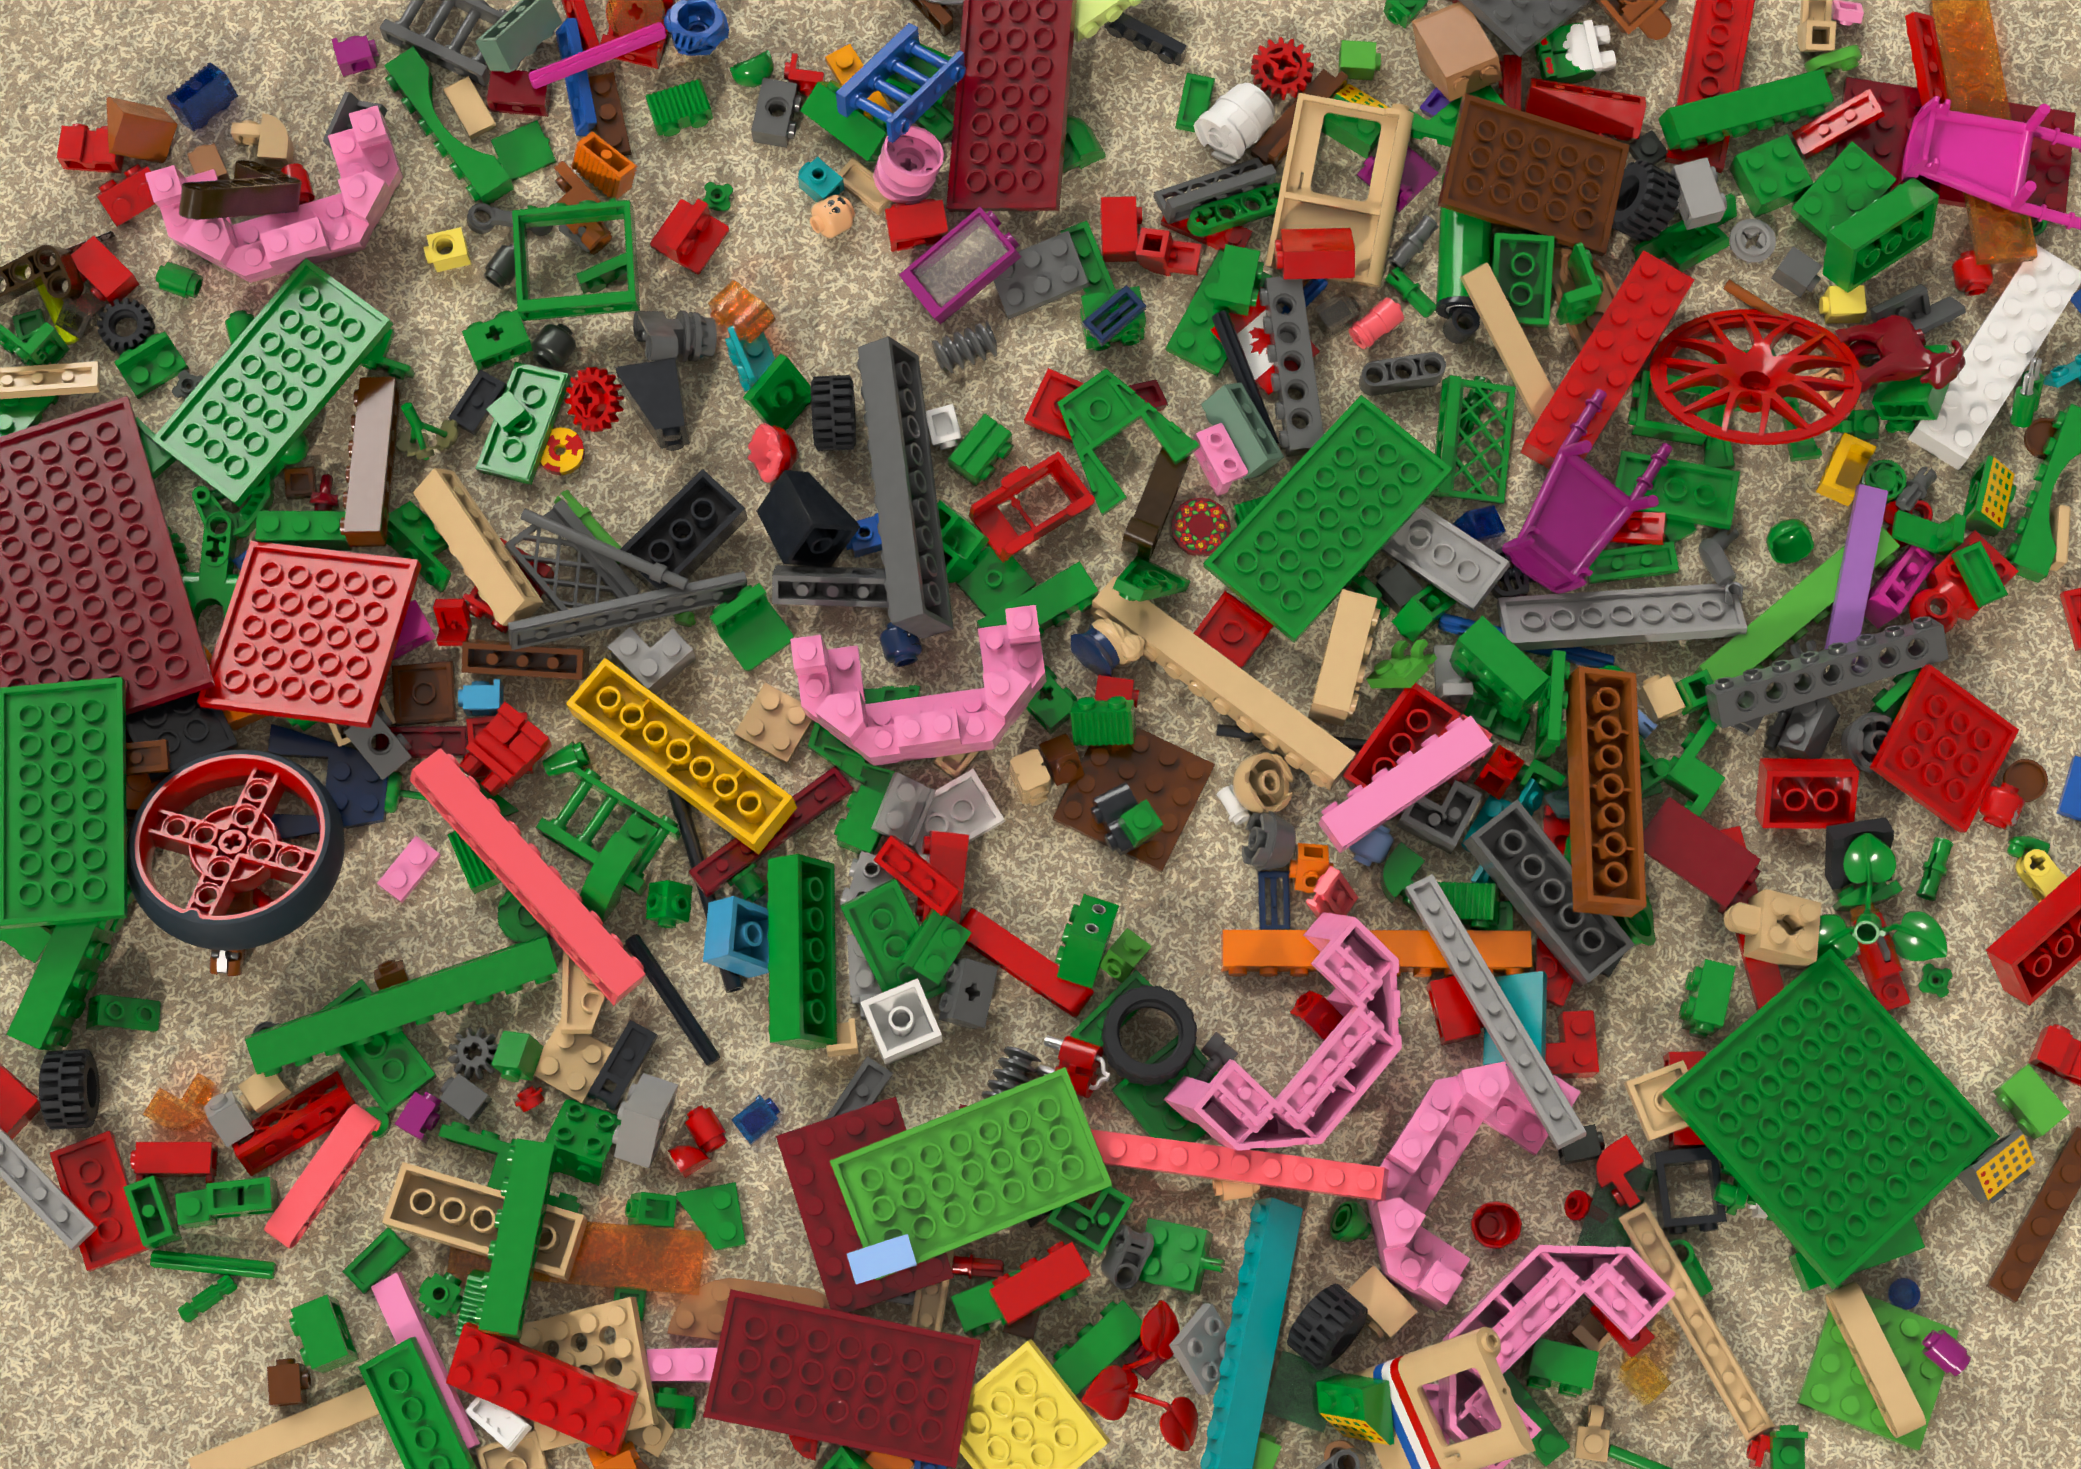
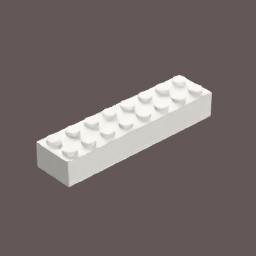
[1908,244,2081,470]

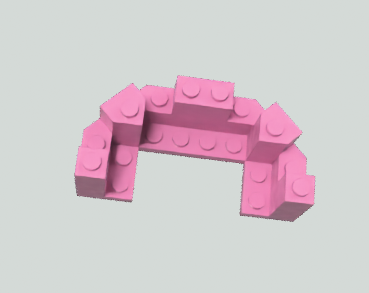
[145,106,403,283]
[790,605,1046,766]
[1164,912,1402,1151]
[1366,1062,1581,1312]
[1438,1245,1676,1469]

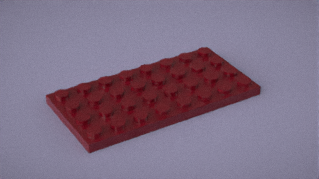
[946,0,1077,212]
[1835,77,2076,219]
[703,1289,981,1468]

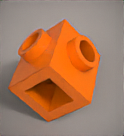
[1289,843,1334,893]

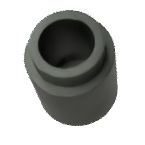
[483,244,515,289]

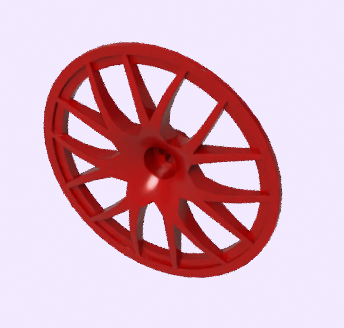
[1650,309,1862,445]

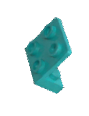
[725,326,775,392]

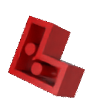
[1545,1010,1599,1079]

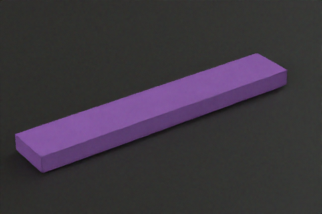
[1825,484,1888,665]

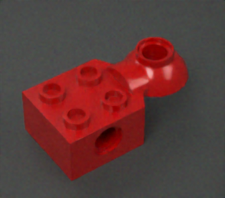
[1909,530,2019,634]

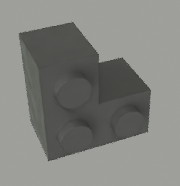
[1397,780,1483,854]

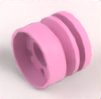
[873,126,944,205]

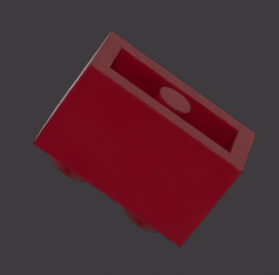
[487,69,552,117]

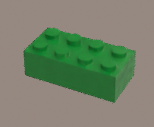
[1822,177,1939,293]

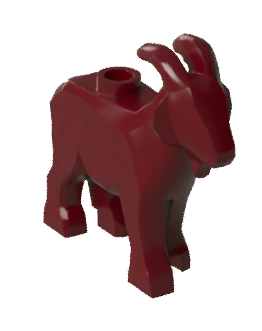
[1835,315,1966,393]

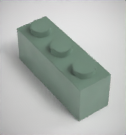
[475,0,563,73]
[1201,383,1284,479]

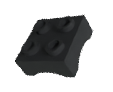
[1825,817,1894,890]

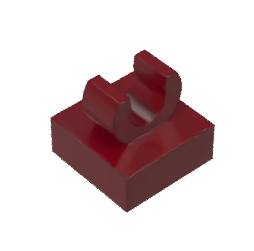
[1124,1341,1167,1381]

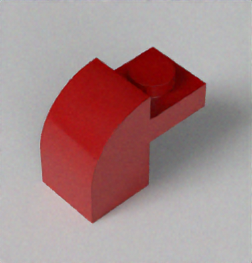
[1136,227,1203,276]
[1596,1134,1644,1211]

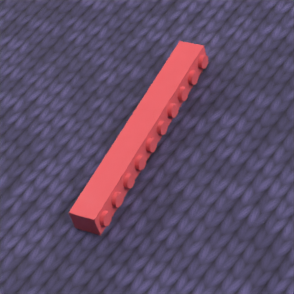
[410,748,646,1006]
[1090,1129,1389,1201]

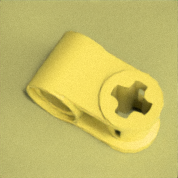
[2015,849,2067,903]

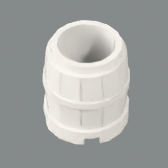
[1194,82,1275,164]

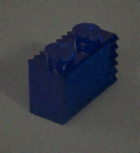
[167,63,238,132]

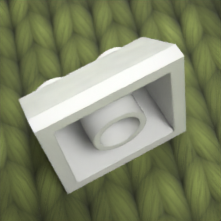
[860,978,943,1066]

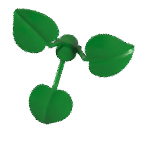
[1817,833,1948,961]

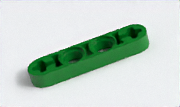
[1187,183,1281,237]

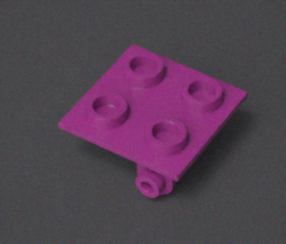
[1357,146,1438,213]

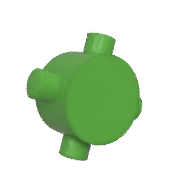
[673,611,696,627]

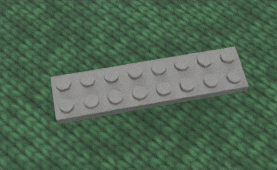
[1497,584,1747,650]

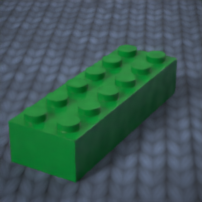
[767,854,837,1050]
[6,876,135,1051]

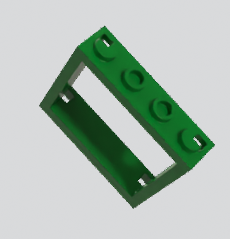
[512,198,640,321]

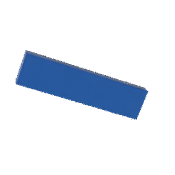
[555,18,597,136]

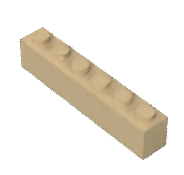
[413,468,544,626]

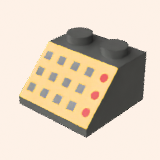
[1957,1129,2035,1204]

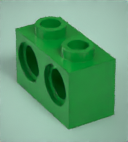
[206,1177,279,1219]

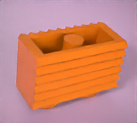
[571,132,638,200]

